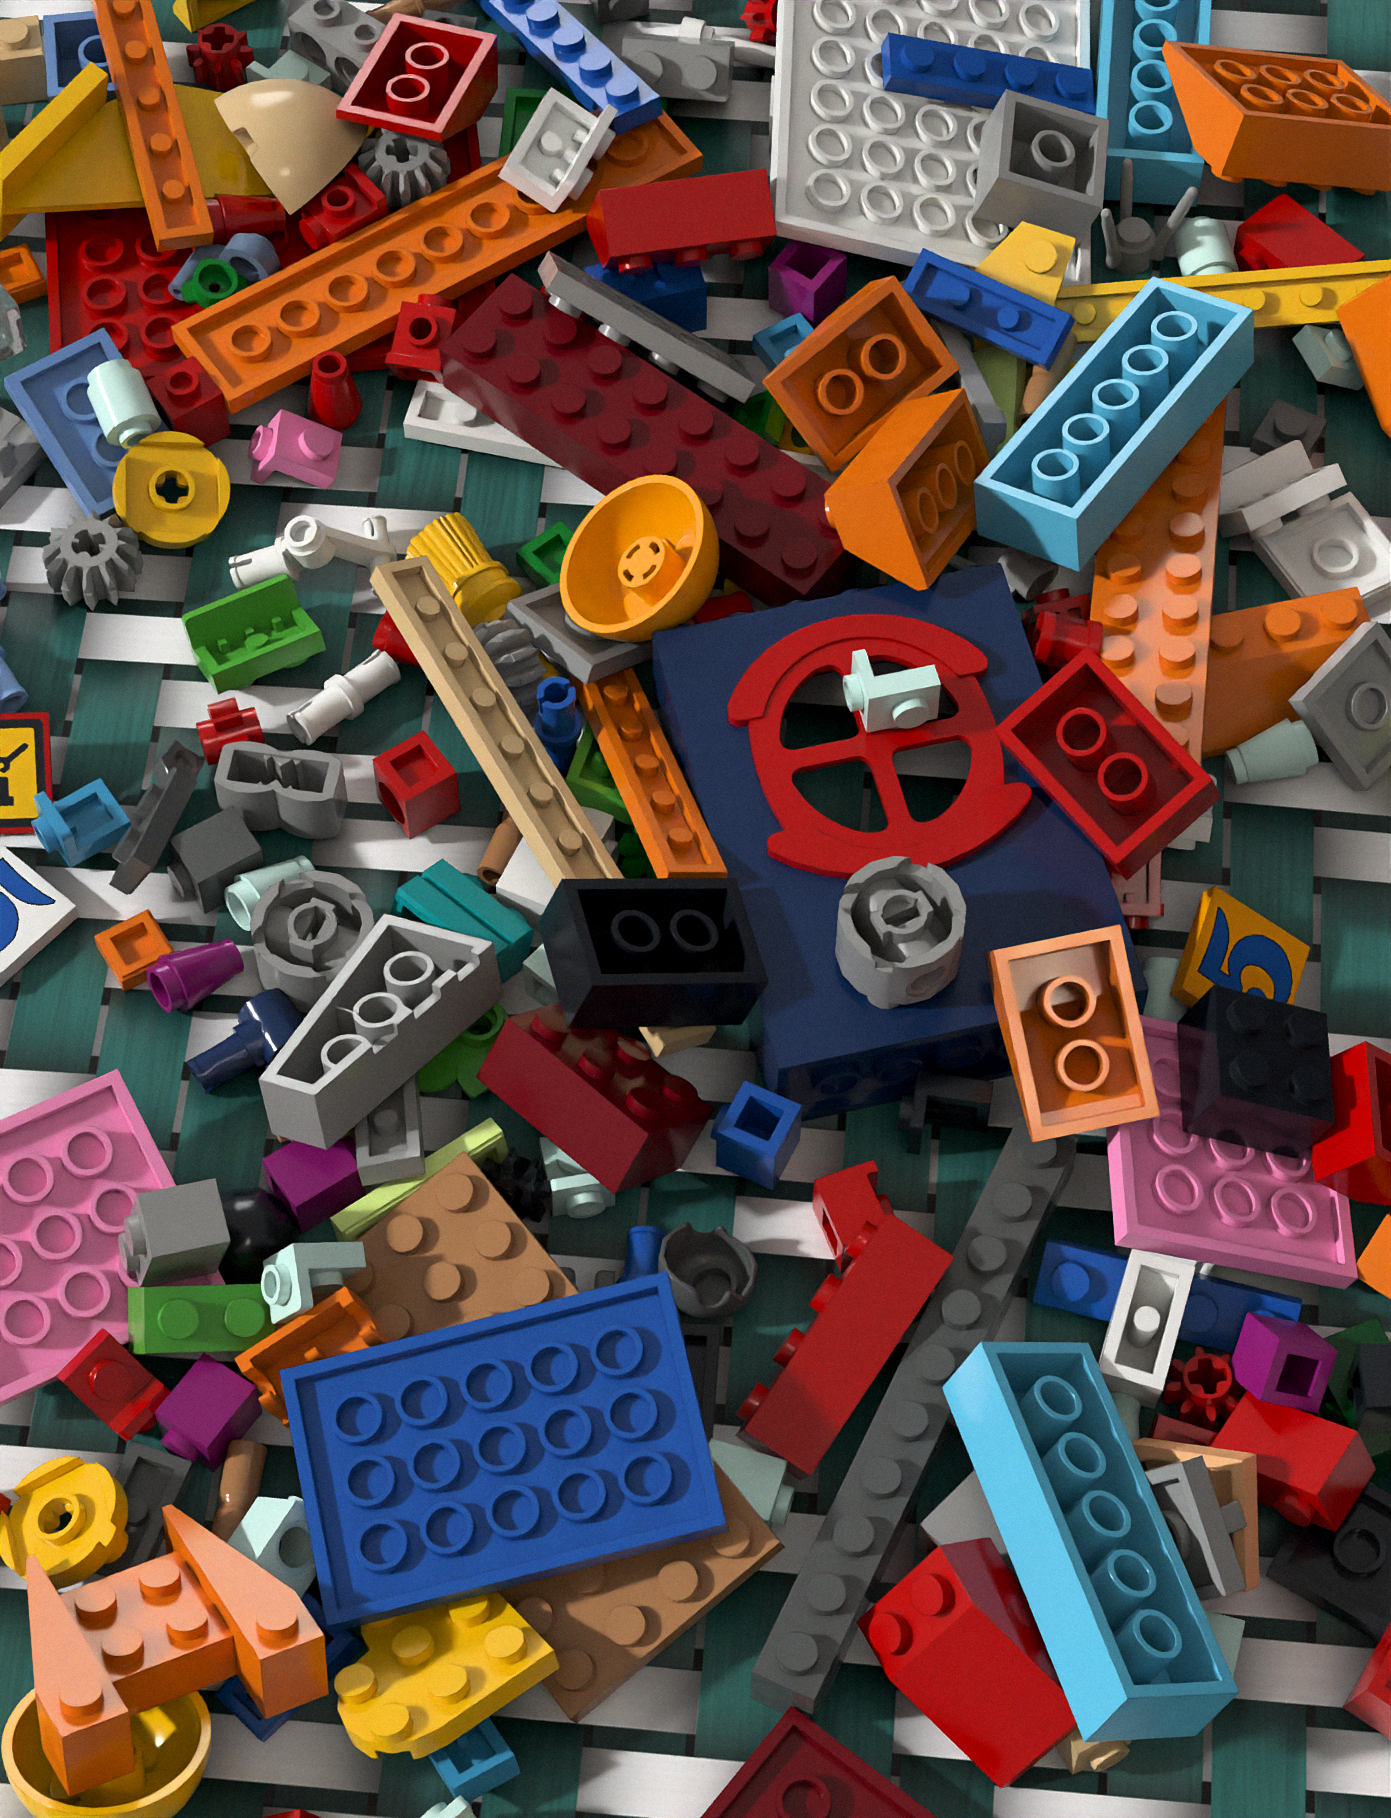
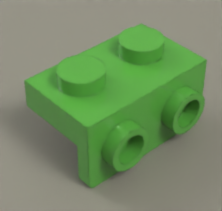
[181,573,326,695]

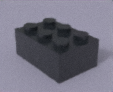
[537,878,769,1029]

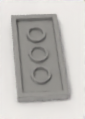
[537,251,756,404]

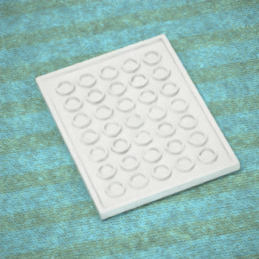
[770,0,1091,287]

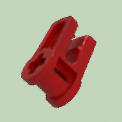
[1026,609,1103,668]

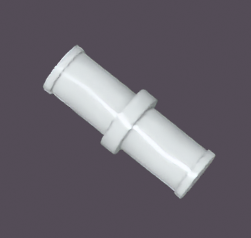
[286,649,401,745]

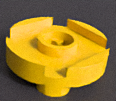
[112,431,230,549]
[0,1456,129,1591]

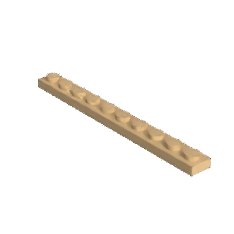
[369,555,716,1058]

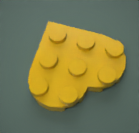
[334,1591,560,1759]

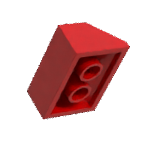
[585,168,777,275]

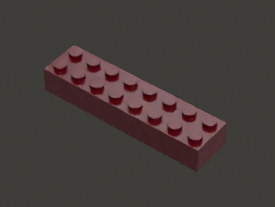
[439,273,864,609]

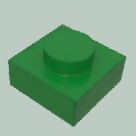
[731,390,787,446]
[516,520,574,589]

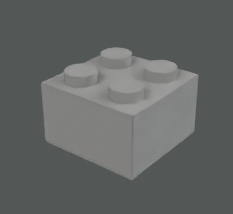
[973,89,1109,246]

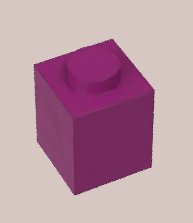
[768,239,847,329]
[262,1136,366,1235]
[1230,1312,1338,1413]
[154,1352,263,1473]

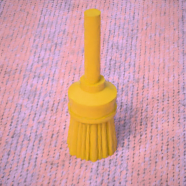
[405,512,578,702]

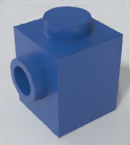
[710,1080,802,1190]

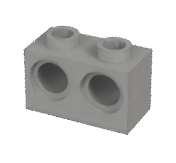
[288,0,386,95]

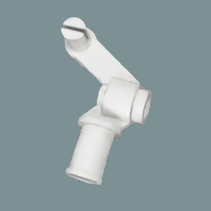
[229,515,397,597]

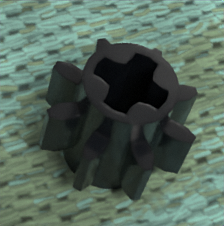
[480,1147,551,1223]

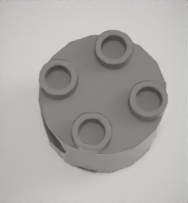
[835,856,966,1009]
[250,870,375,1013]

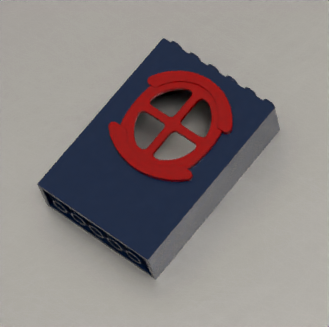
[652,562,1149,1122]

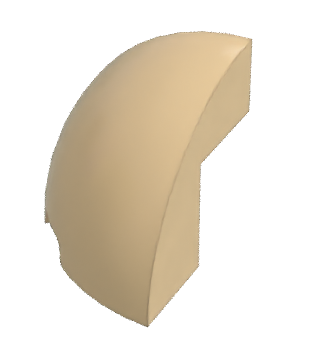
[214,78,369,215]

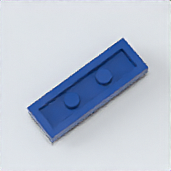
[903,248,1075,372]

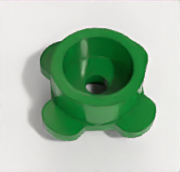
[181,258,248,309]

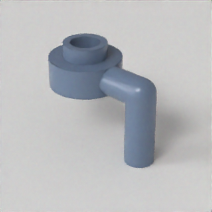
[168,233,280,301]

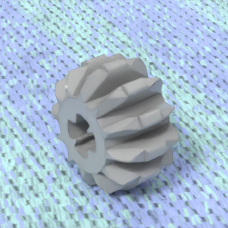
[356,128,451,212]
[42,509,143,611]
[471,618,546,715]

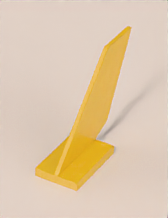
[0,62,378,242]

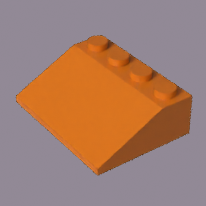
[1161,40,1391,195]

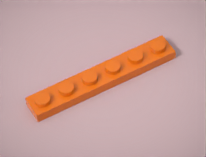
[91,0,214,252]
[568,666,728,878]

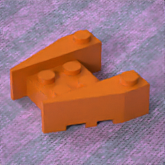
[25,1504,329,1797]

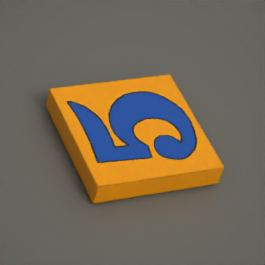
[1170,886,1310,1008]

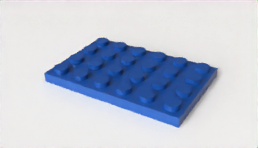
[279,1271,729,1633]

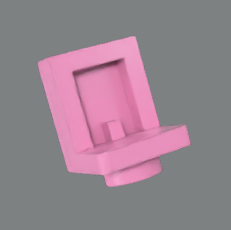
[248,409,343,490]

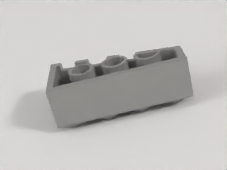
[258,914,503,1150]

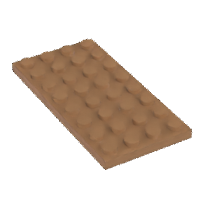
[275,1151,785,1723]

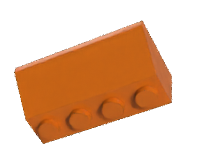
[824,388,991,591]
[1202,587,1371,759]

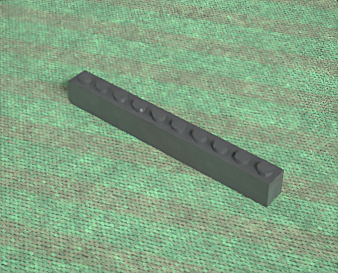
[750,1114,1079,1722]

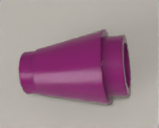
[147,938,244,1013]

